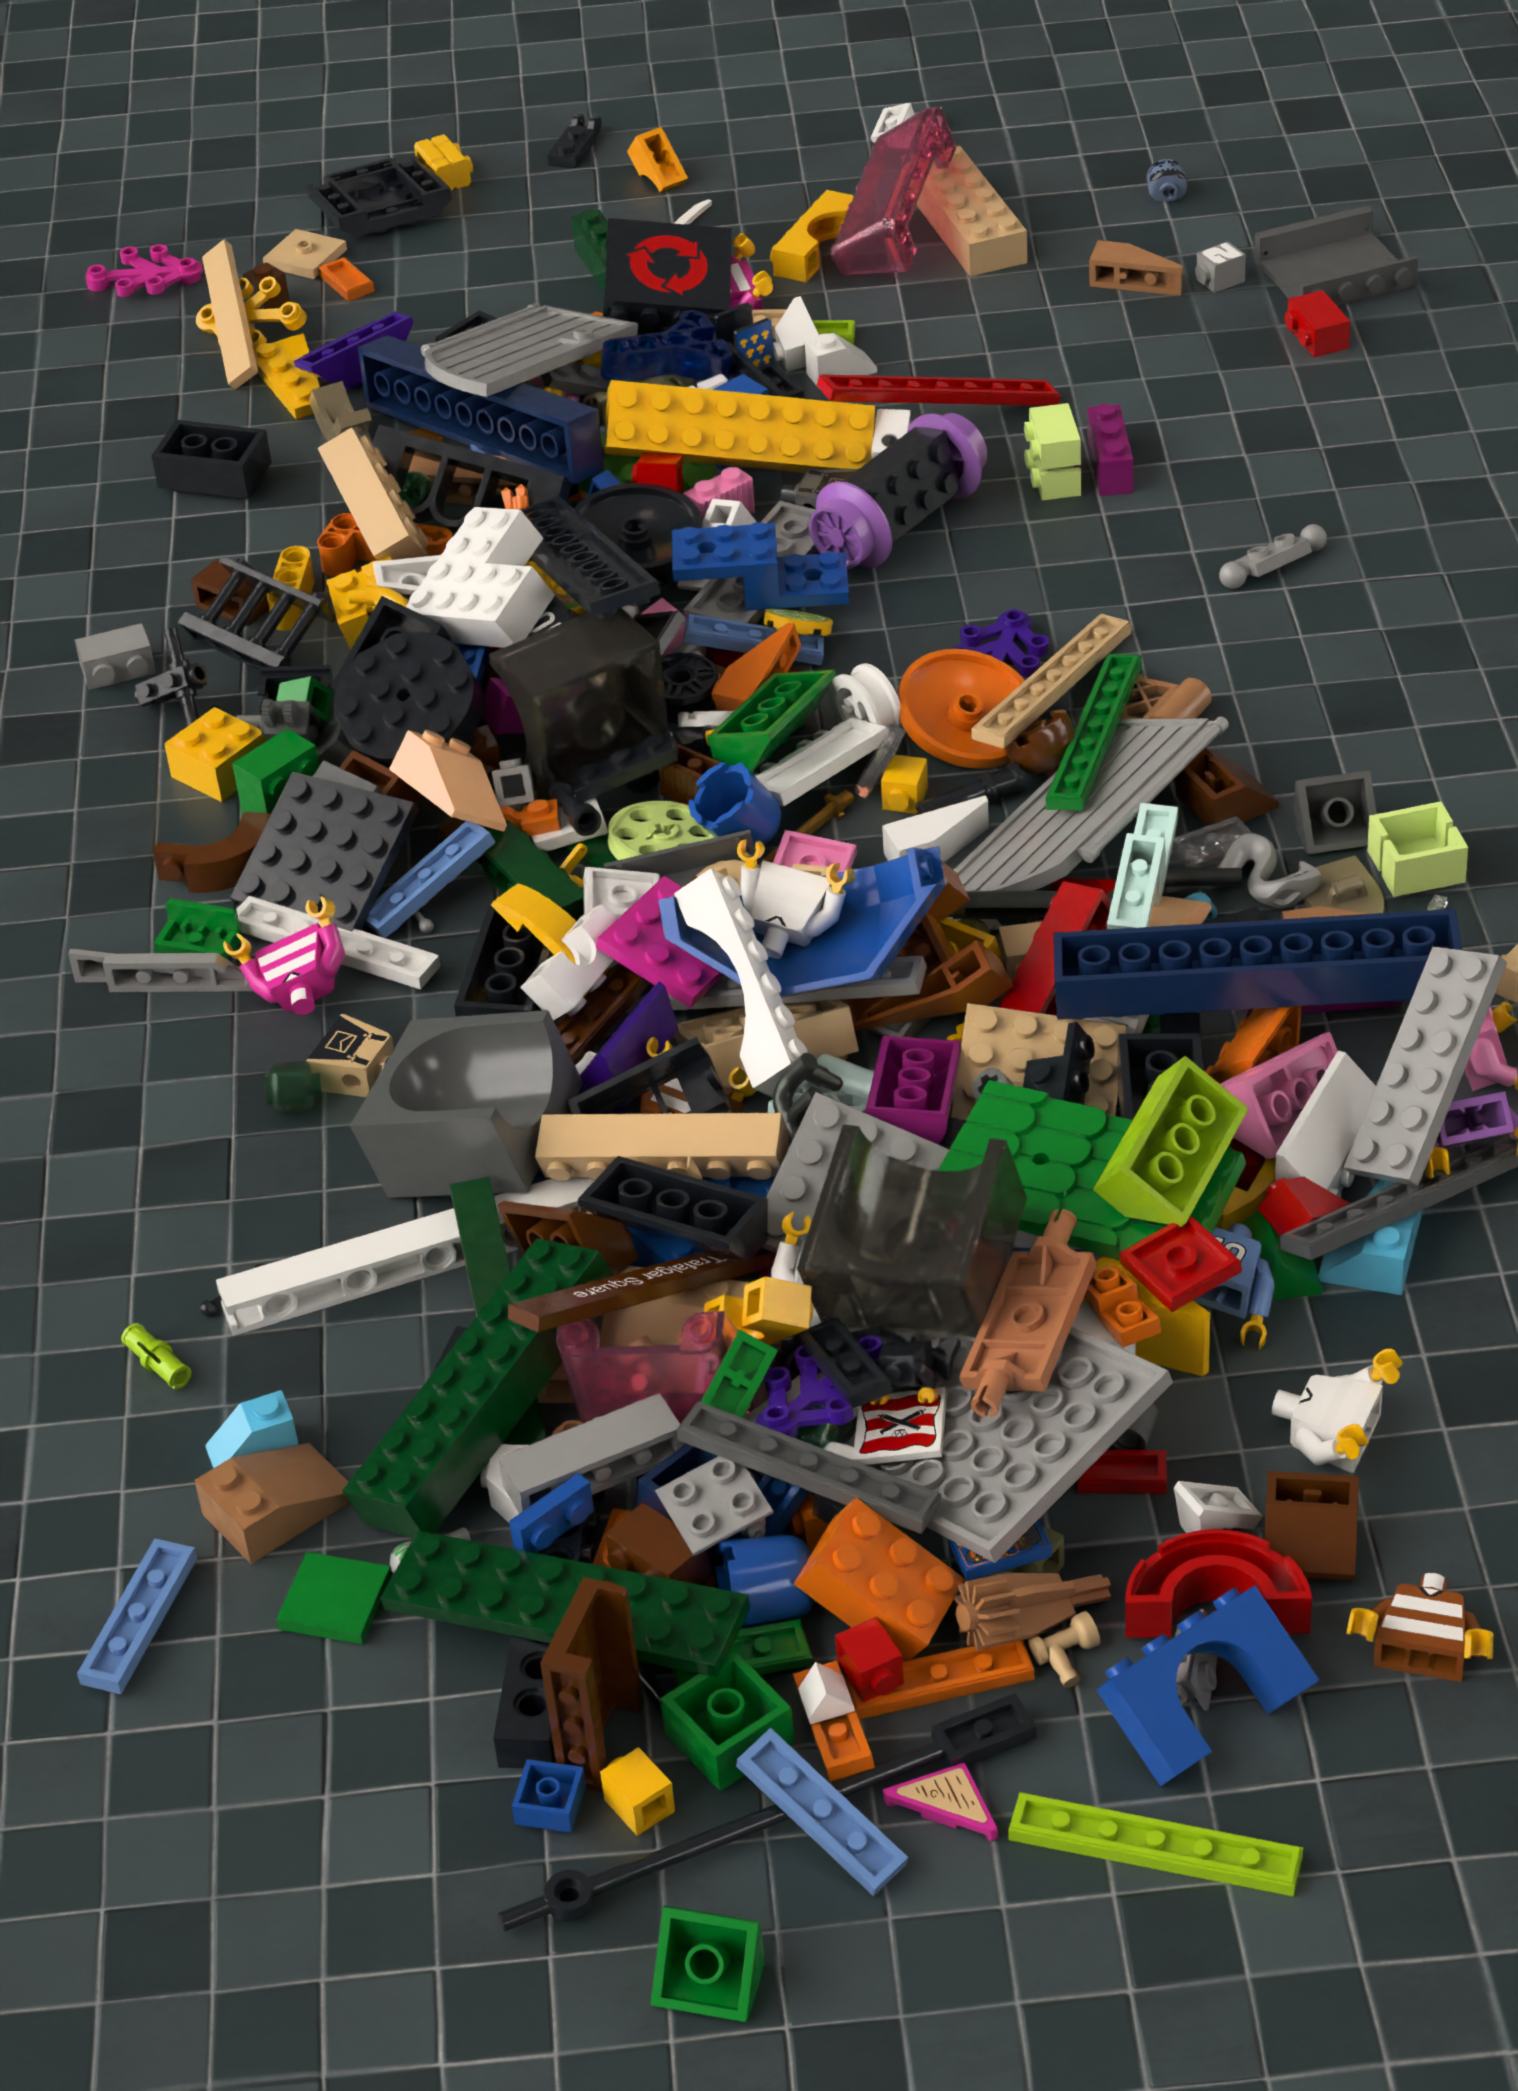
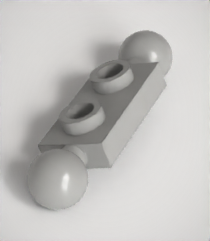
[1219,524,1327,589]

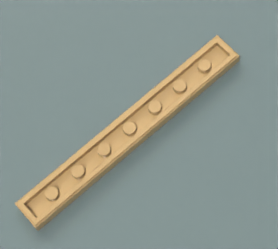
[971,614,1132,749]

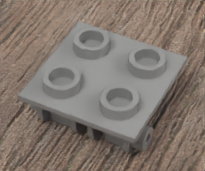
[655,1456,774,1556]

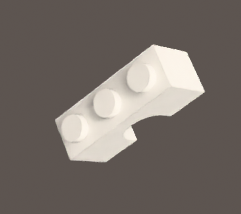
[521,903,619,1021]

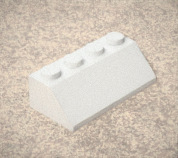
[1275,1050,1376,1198]

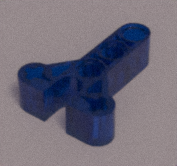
[600,310,732,381]

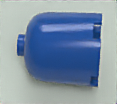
[688,762,781,851]
[715,1534,816,1629]

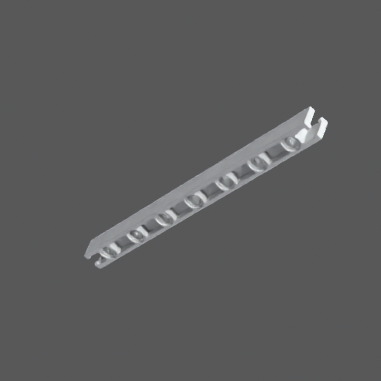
[216,1143,790,1336]

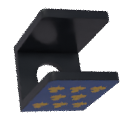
[714,302,774,367]

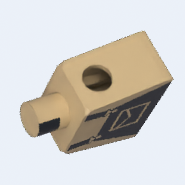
[306,1014,394,1097]

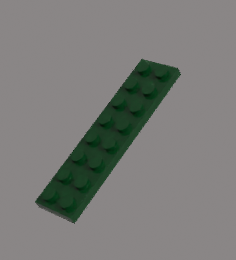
[381,1530,751,1677]

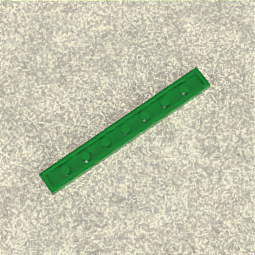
[1045,654,1142,811]

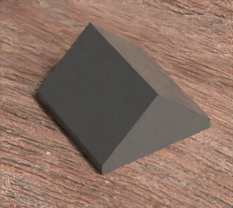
[1294,770,1377,855]

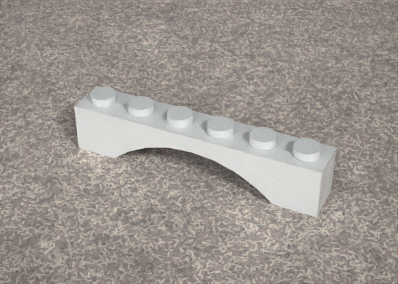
[674,869,808,1097]

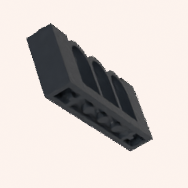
[372,425,572,535]

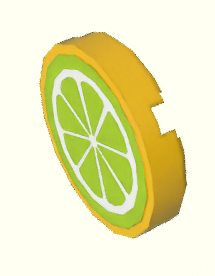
[763,609,833,636]

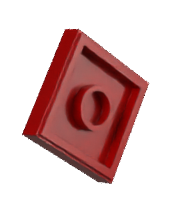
[1119,1215,1242,1312]

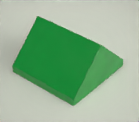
[1241,1210,1322,1300]
[650,1905,765,2022]

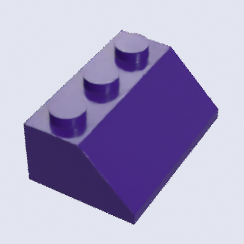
[578,981,679,1114]

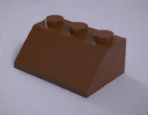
[497,1201,639,1276]

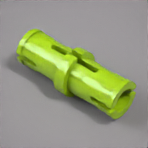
[121,1323,192,1390]

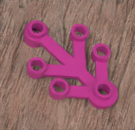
[85,244,203,297]

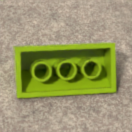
[1093,1056,1249,1227]

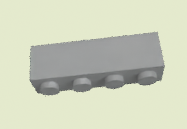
[499,1393,684,1514]

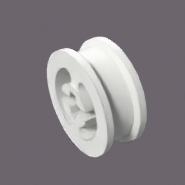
[829,663,902,738]

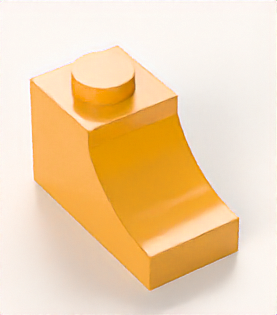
[627,127,688,192]

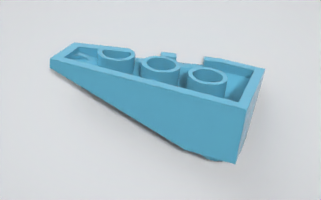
[1318,1180,1423,1295]

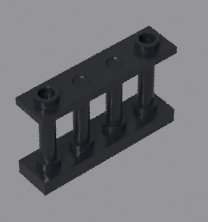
[178,556,336,670]

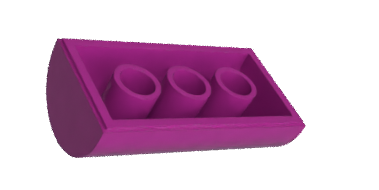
[865,1036,962,1144]

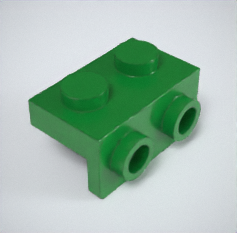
[153,898,242,960]

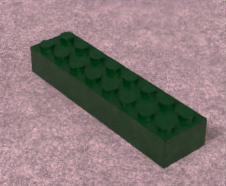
[342,1238,614,1538]

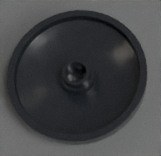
[574,483,703,577]

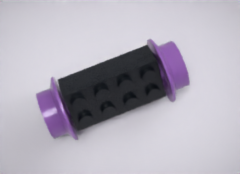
[809,413,987,569]

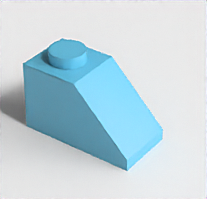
[205,1390,299,1468]

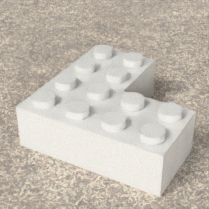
[406,507,555,649]

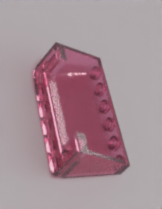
[831,107,956,275]

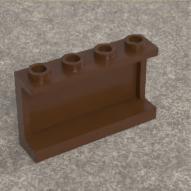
[540,1577,643,1793]

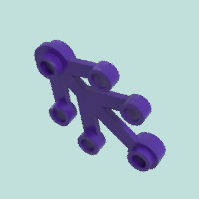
[952,609,1049,678]
[756,1336,885,1438]

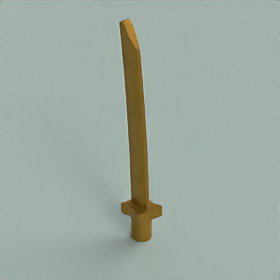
[758,790,854,866]

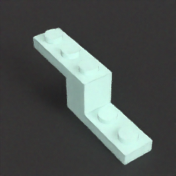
[1107,803,1178,929]

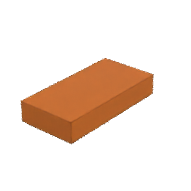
[318,257,375,302]

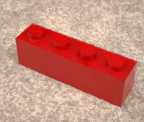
[999,881,1112,1016]

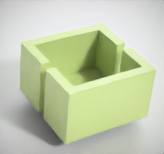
[1024,403,1081,500]
[1367,801,1468,897]

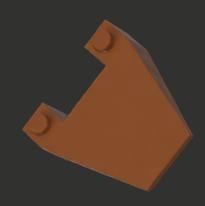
[839,861,1013,1031]

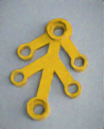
[196,276,307,349]

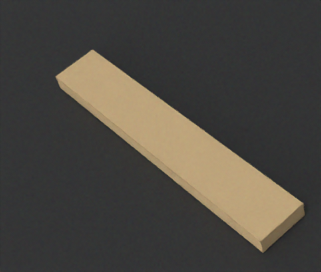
[202,239,258,389]

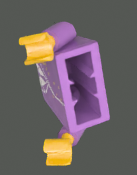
[1425,1091,1518,1178]

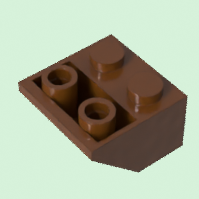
[1175,748,1279,834]
[1264,1471,1359,1581]

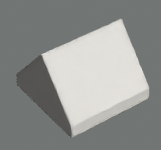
[798,1662,855,1725]

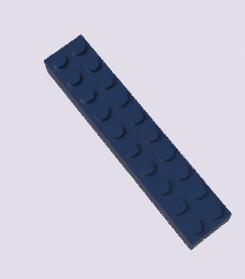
[358,335,605,484]
[1053,909,1462,1020]

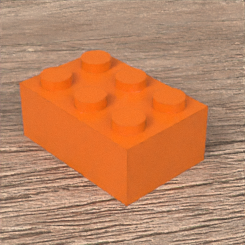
[793,1497,965,1661]

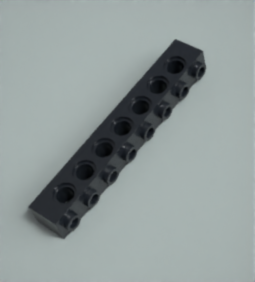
[493,1490,605,1768]

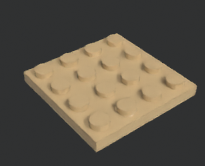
[951,1003,1126,1120]

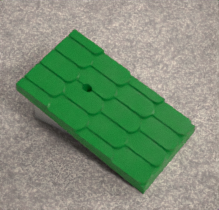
[925,1080,1246,1261]

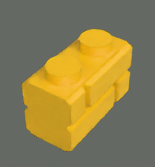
[414,134,473,191]

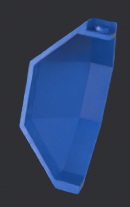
[658,846,946,998]

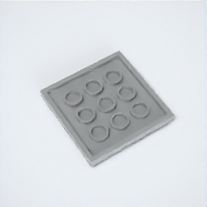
[762,1092,951,1289]

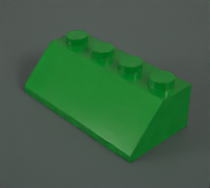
[707,670,836,774]

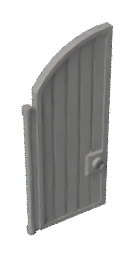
[421,303,638,397]
[954,716,1229,891]

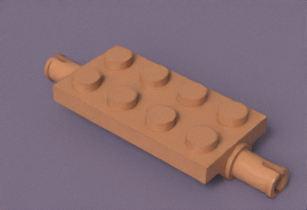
[959,1209,1097,1417]

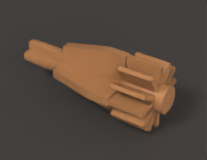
[954,1573,1111,1650]

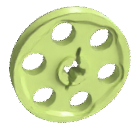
[608,801,715,860]

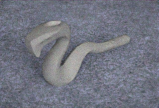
[1162,833,1322,908]

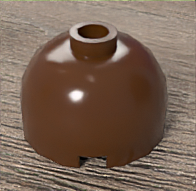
[1004,709,1075,777]

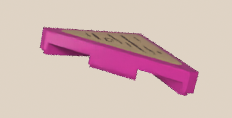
[883,1762,998,1841]

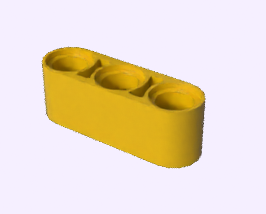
[267,546,315,631]

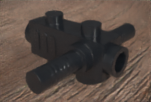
[135,627,207,727]

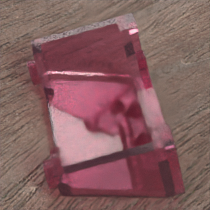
[556,1311,750,1423]

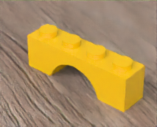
[770,190,860,283]

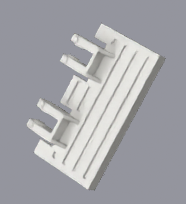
[753,718,891,806]

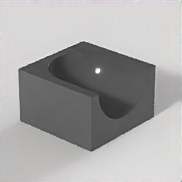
[350,1010,583,1198]

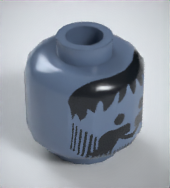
[1146,158,1187,202]

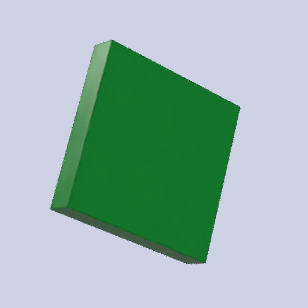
[276,1552,392,1644]

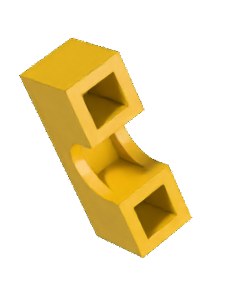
[701,1276,814,1350]

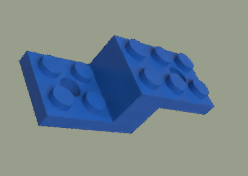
[672,522,849,611]

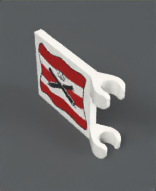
[822,1387,947,1465]

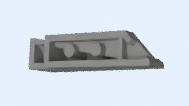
[68,949,253,992]

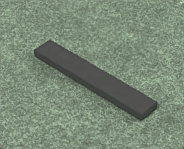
[677,1401,942,1534]

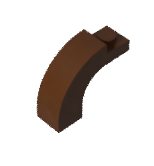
[153,811,271,893]

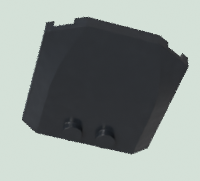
[307,156,452,237]

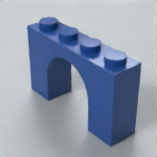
[1096,1585,1319,1787]

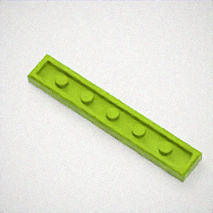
[1008,1792,1303,1897]

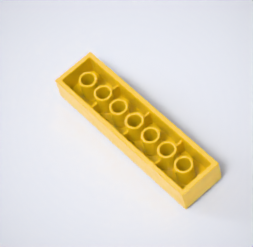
[603,380,875,473]

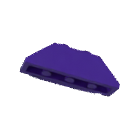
[294,311,414,390]

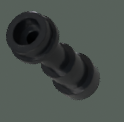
[548,781,602,836]

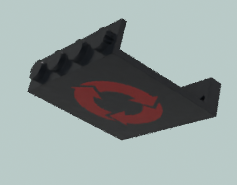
[603,218,732,331]

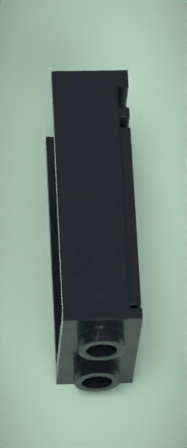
[567,1036,734,1114]

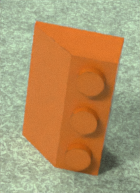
[1206,1006,1301,1084]

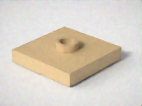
[263,229,347,279]

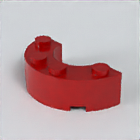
[1125,1529,1312,1638]

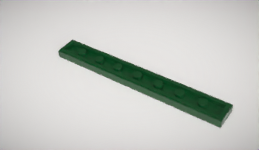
[449,1177,546,1445]

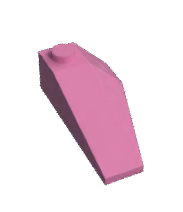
[1220,1032,1338,1159]

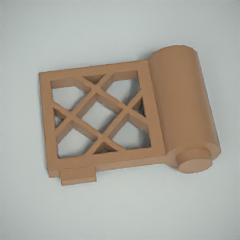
[1121,674,1212,719]

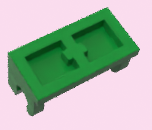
[701,1329,778,1418]

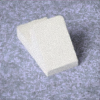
[1174,1481,1263,1533]

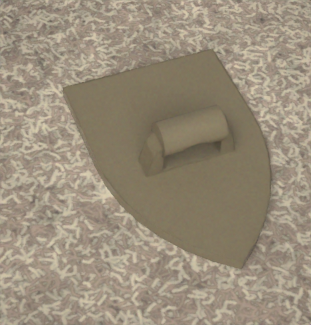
[1287,855,1384,914]

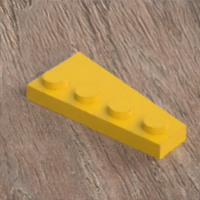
[254,333,320,420]

